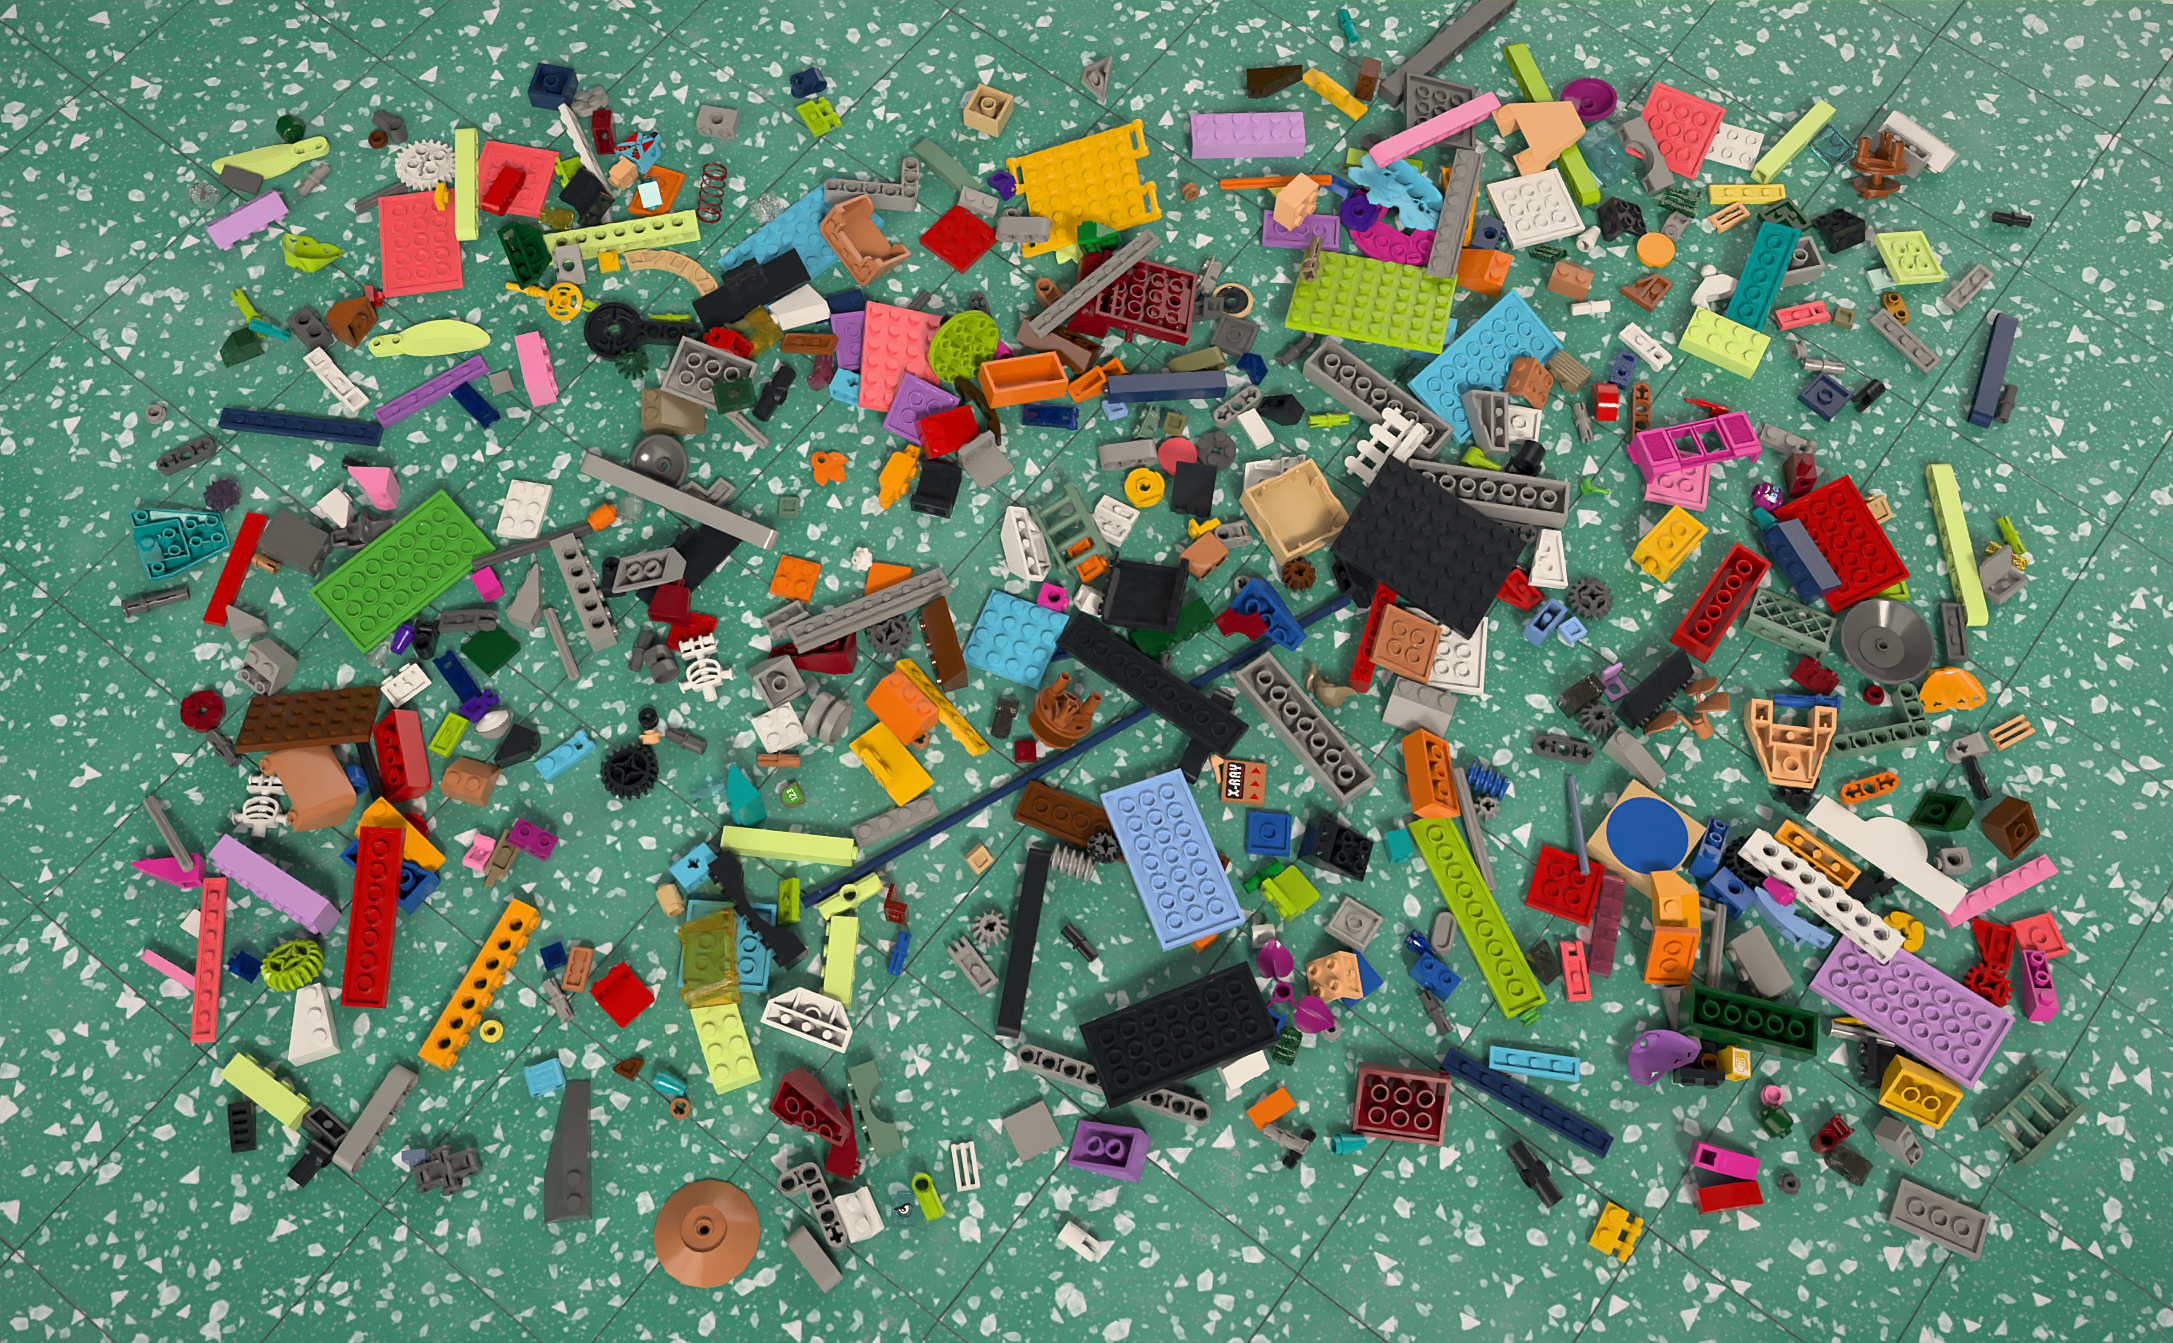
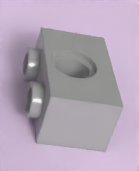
[696,105,741,140]
[552,244,587,285]

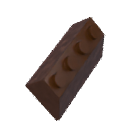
[1015,313,1105,375]
[919,596,968,693]

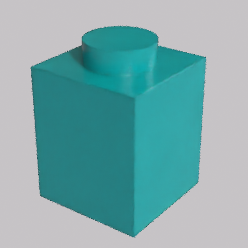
[1383,828,1413,865]

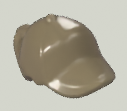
[1305,662,1360,708]

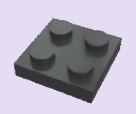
[1209,313,1260,361]

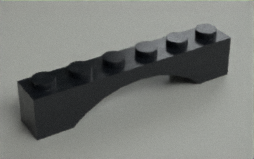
[707,850,809,972]

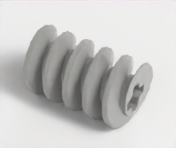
[1049,843,1097,883]

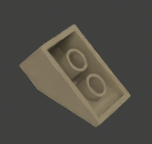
[641,388,705,436]

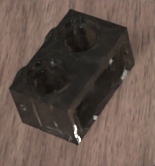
[1555,672,1606,719]

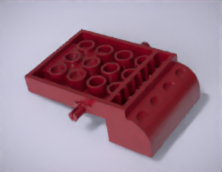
[1066,250,1198,346]

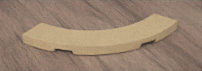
[623,249,719,297]

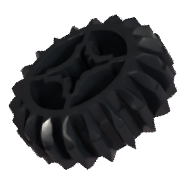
[600,743,660,801]
[1722,835,1782,890]

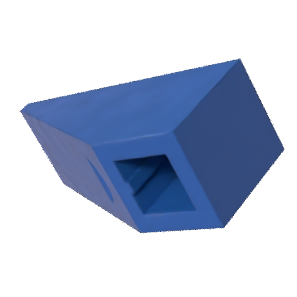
[1688,817,1730,882]

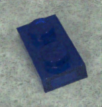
[1608,350,1639,391]

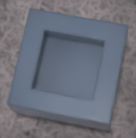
[401,1148,431,1168]

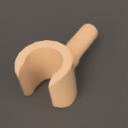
[1209,754,1224,784]

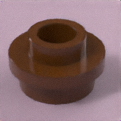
[368,130,388,149]
[1696,1053,1720,1071]

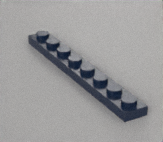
[218,408,384,447]
[1439,1047,1614,1159]

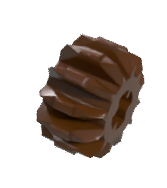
[1281,558,1316,593]

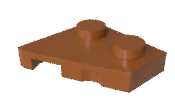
[1620,273,1674,313]

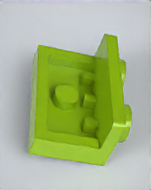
[554,156,583,190]

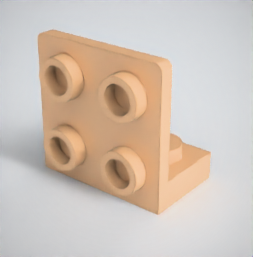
[1306,951,1363,1003]

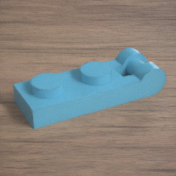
[534,730,596,782]

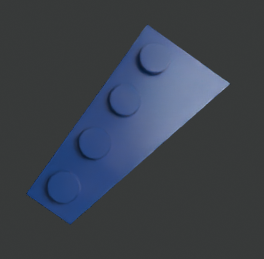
[339,840,441,915]

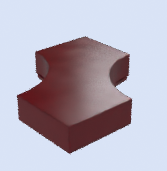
[1214,608,1269,642]

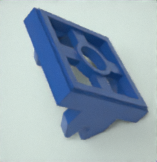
[1315,171,1359,206]

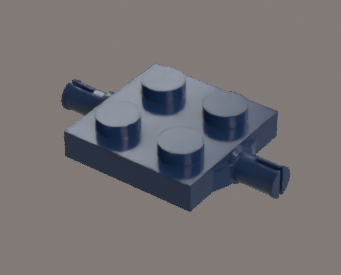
[816,289,879,328]

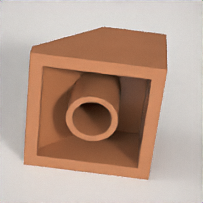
[1547,257,1596,302]
[439,757,502,808]

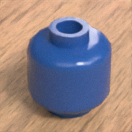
[342,765,369,797]

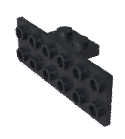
[692,248,811,332]
[636,524,743,606]

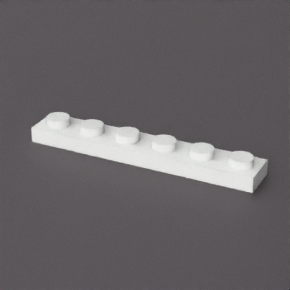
[558,103,613,196]

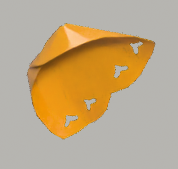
[1919,666,1987,713]

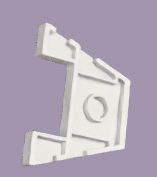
[1242,454,1306,494]

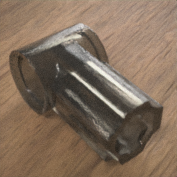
[991,696,1020,740]

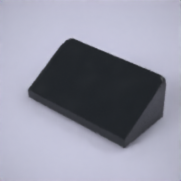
[301,1104,350,1152]

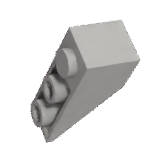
[507,563,543,632]

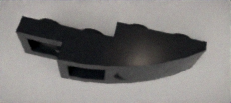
[1818,876,1898,929]

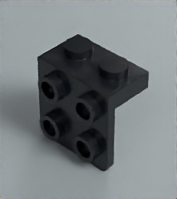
[1597,197,1647,242]
[1811,208,1865,254]
[1857,1036,1905,1089]
[1673,1041,1725,1089]

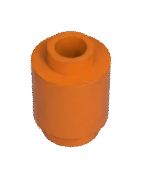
[586,503,618,532]

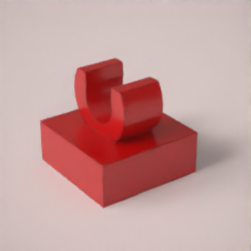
[363,285,384,307]

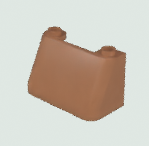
[820,194,911,286]
[258,745,356,833]

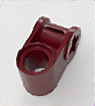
[1810,1113,1855,1154]

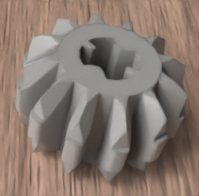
[972,909,1009,948]

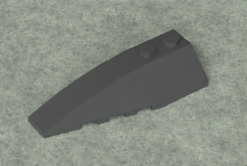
[544,1081,592,1224]

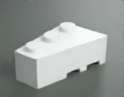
[288,983,341,1067]

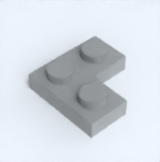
[682,477,737,507]

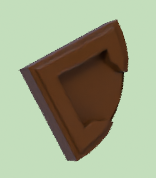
[613,1058,645,1082]

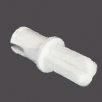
[1570,299,1610,316]

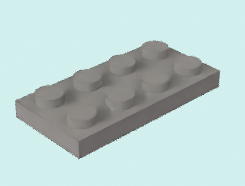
[1886,1178,1991,1261]

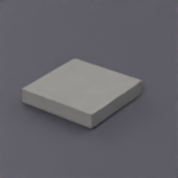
[1325,896,1384,954]
[1002,1100,1063,1163]

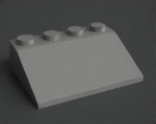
[660,336,759,418]

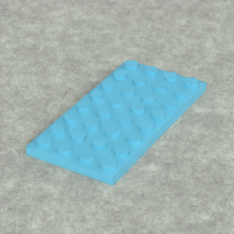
[717,175,885,313]
[1407,289,1564,445]

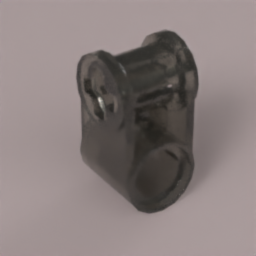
[1824,1145,1873,1187]

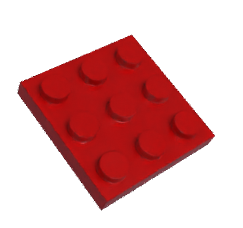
[919,203,998,275]
[1524,845,1606,927]

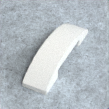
[303,347,370,413]

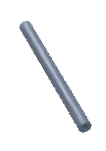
[1566,776,1590,875]

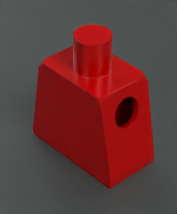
[703,327,754,360]

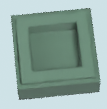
[778,497,801,518]

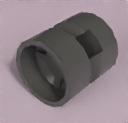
[643,645,680,684]

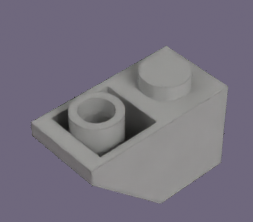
[1873,1116,1924,1169]

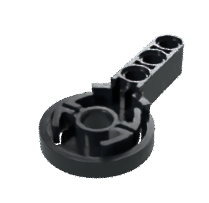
[584,302,703,362]

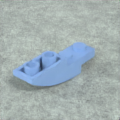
[1752,886,1834,950]

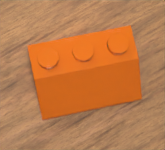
[865,669,939,746]

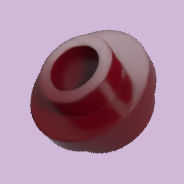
[1863,685,1885,706]

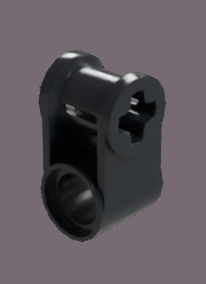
[602,557,626,598]
[412,618,440,660]

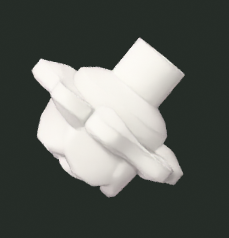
[852,547,872,571]

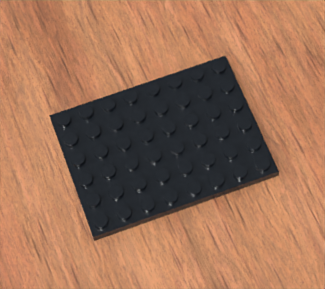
[1329,454,1527,641]

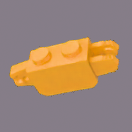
[878,444,920,509]

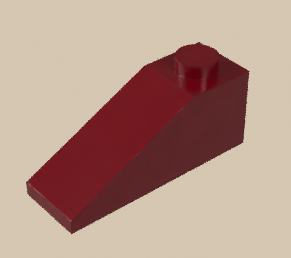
[824,1103,862,1181]

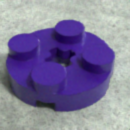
[1340,194,1378,232]

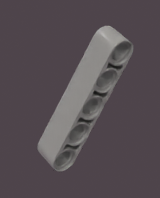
[332,1064,419,1174]

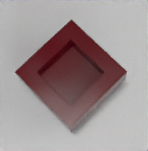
[1014,740,1037,763]

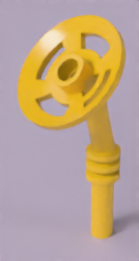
[506,281,583,321]

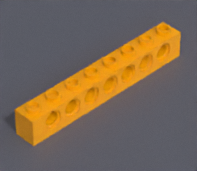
[417,898,541,1072]

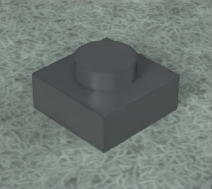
[1359,133,1382,150]

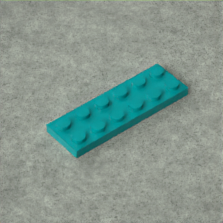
[1724,221,1802,333]

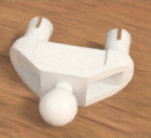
[1691,264,1739,311]

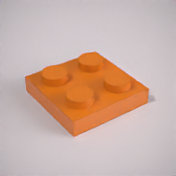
[769,555,822,604]

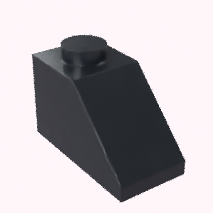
[1256,394,1305,426]
[493,723,541,769]

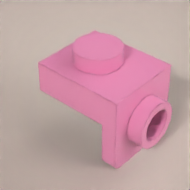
[463,833,496,872]

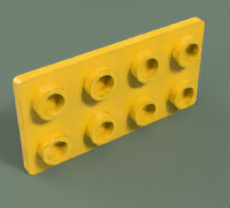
[849,721,934,807]

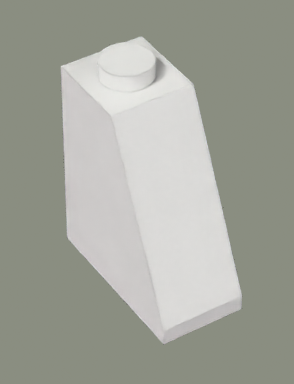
[768,284,831,330]

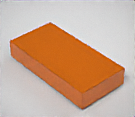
[1246,1087,1296,1131]

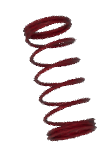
[696,163,728,223]

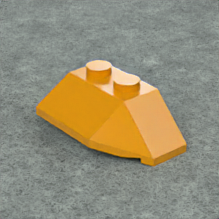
[1774,819,1861,891]
[1650,870,1701,936]

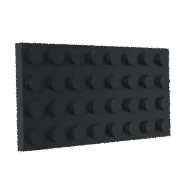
[1079,961,1281,1109]

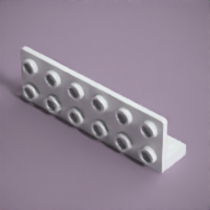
[1704,123,1764,171]

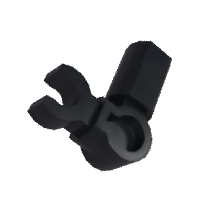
[1773,777,1820,814]

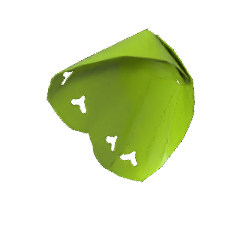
[282,233,345,273]

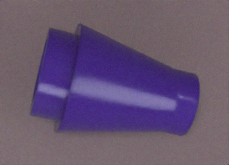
[390,623,415,656]

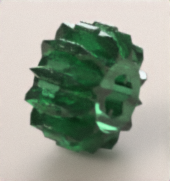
[615,346,649,381]
[1272,1026,1303,1066]

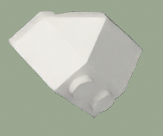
[1001,506,1051,581]
[760,987,853,1053]

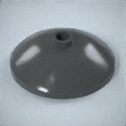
[631,435,689,489]

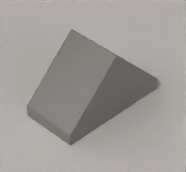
[226,605,270,642]

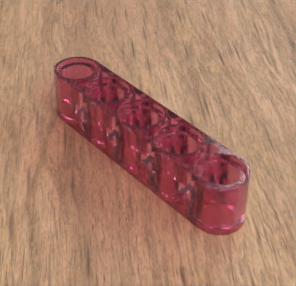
[1586,873,1626,979]

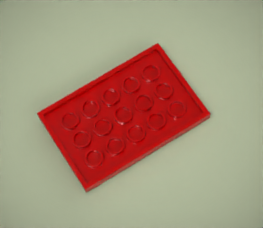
[1773,474,1910,615]

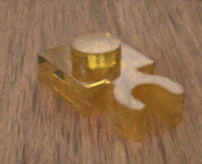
[538,207,575,231]

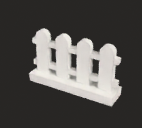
[1345,407,1429,487]

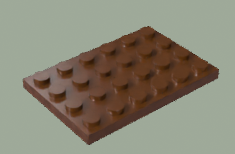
[234,685,382,754]

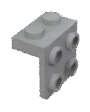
[958,430,1013,490]
[1979,545,2028,605]

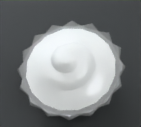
[473,708,512,739]

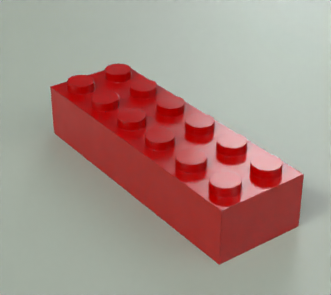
[1669,542,1772,664]

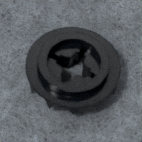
[1087,831,1121,864]

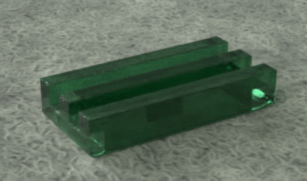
[1528,243,1568,264]

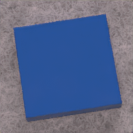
[1246,811,1292,857]
[1339,949,1384,1010]

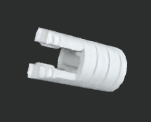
[1057,1220,1103,1262]

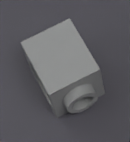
[1933,847,1972,876]

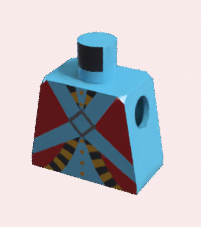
[614,131,662,174]

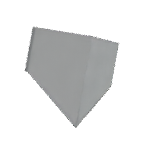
[1080,56,1113,103]

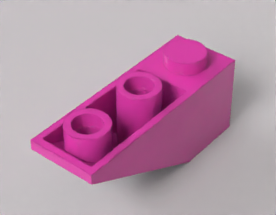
[132,853,207,889]
[2022,950,2059,1022]
[1687,1139,1761,1181]

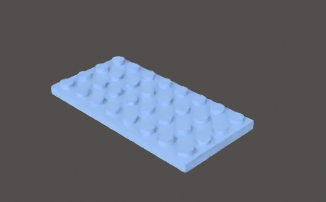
[1100,768,1246,952]

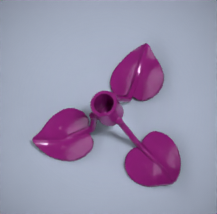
[1256,938,1334,1034]

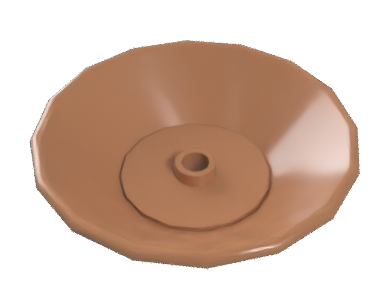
[653,1180,761,1288]

